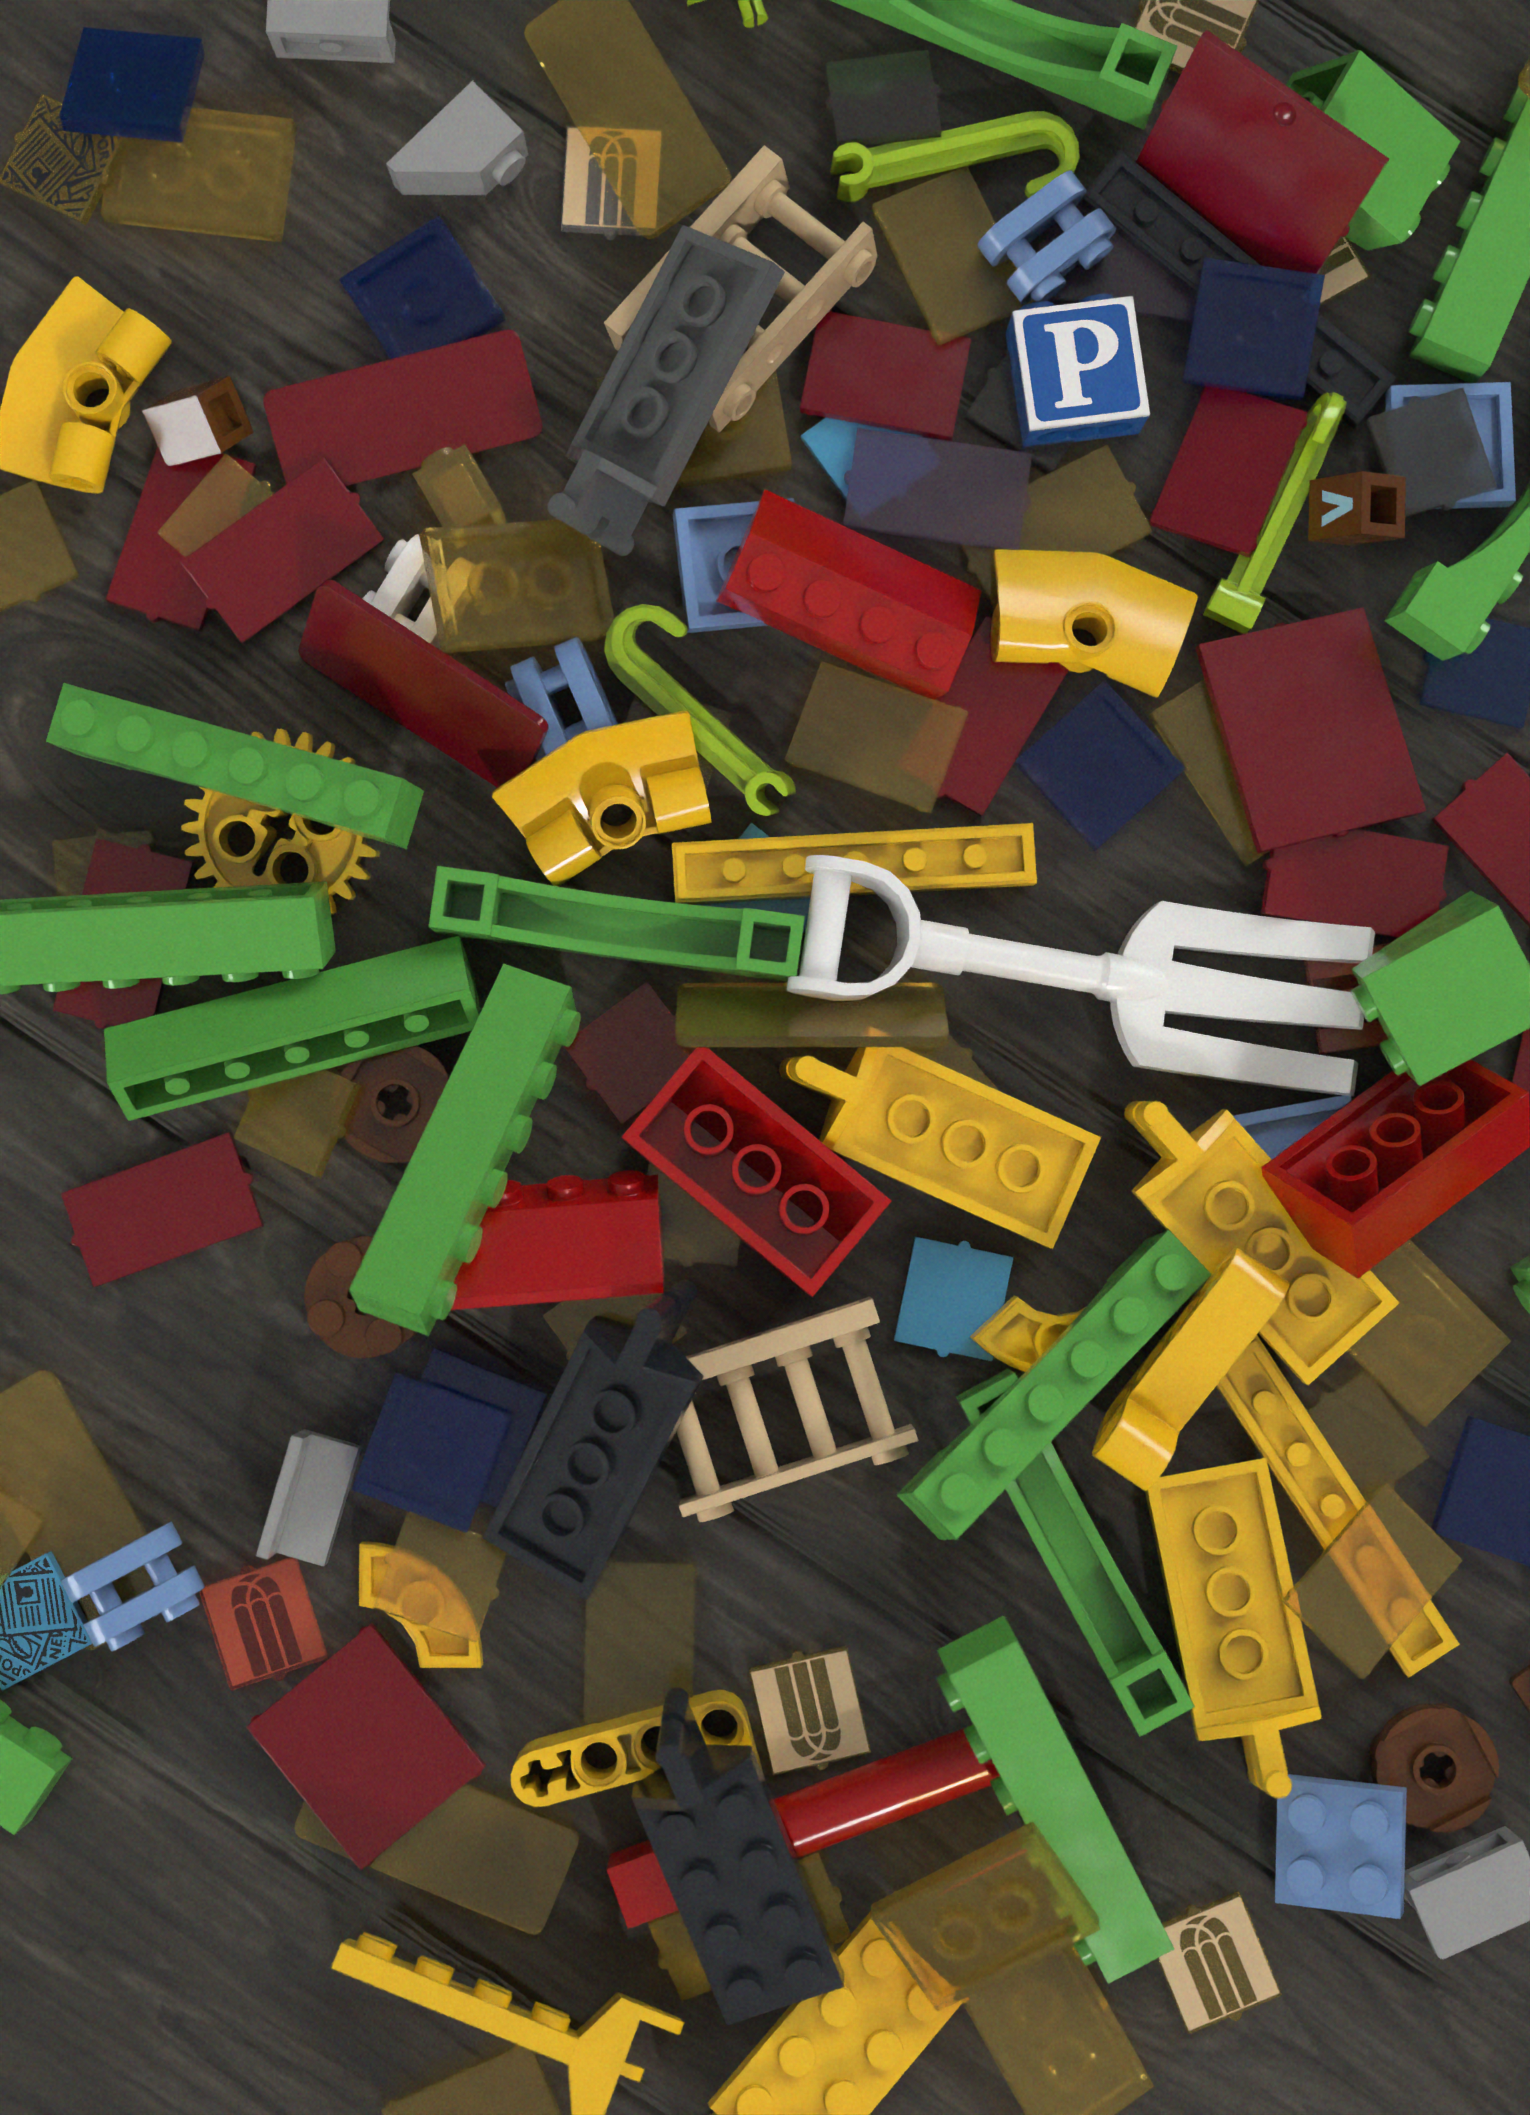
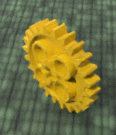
[181,729,380,915]

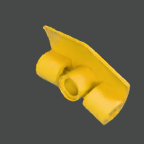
[0,276,172,493]
[990,549,1198,698]
[492,710,712,887]

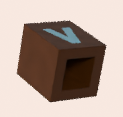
[1308,471,1406,546]

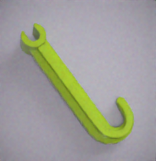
[830,111,1079,202]
[1203,392,1347,634]
[604,604,796,816]

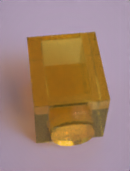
[413,444,507,551]

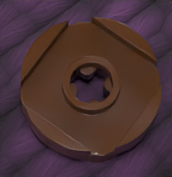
[334,1046,450,1163]
[304,1236,417,1358]
[1370,1703,1499,1833]

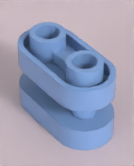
[977,170,1116,304]
[505,636,618,761]
[60,1521,206,1652]

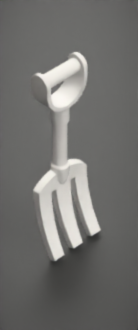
[787,855,1375,1096]

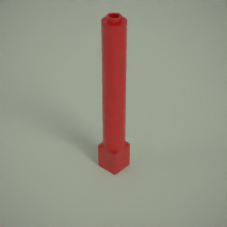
[606,1726,1000,1929]

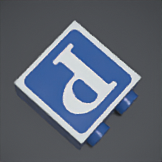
[1005,294,1150,449]

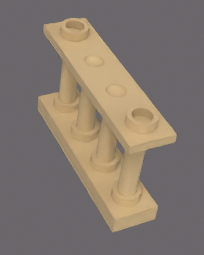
[604,145,878,433]
[676,1297,918,1522]

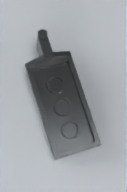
[548,225,785,556]

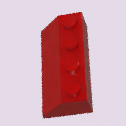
[716,489,982,701]
[621,1042,891,1297]
[1261,1059,1530,1279]
[451,1170,664,1310]

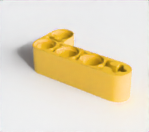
[1092,1247,1289,1491]
[510,1690,763,1807]

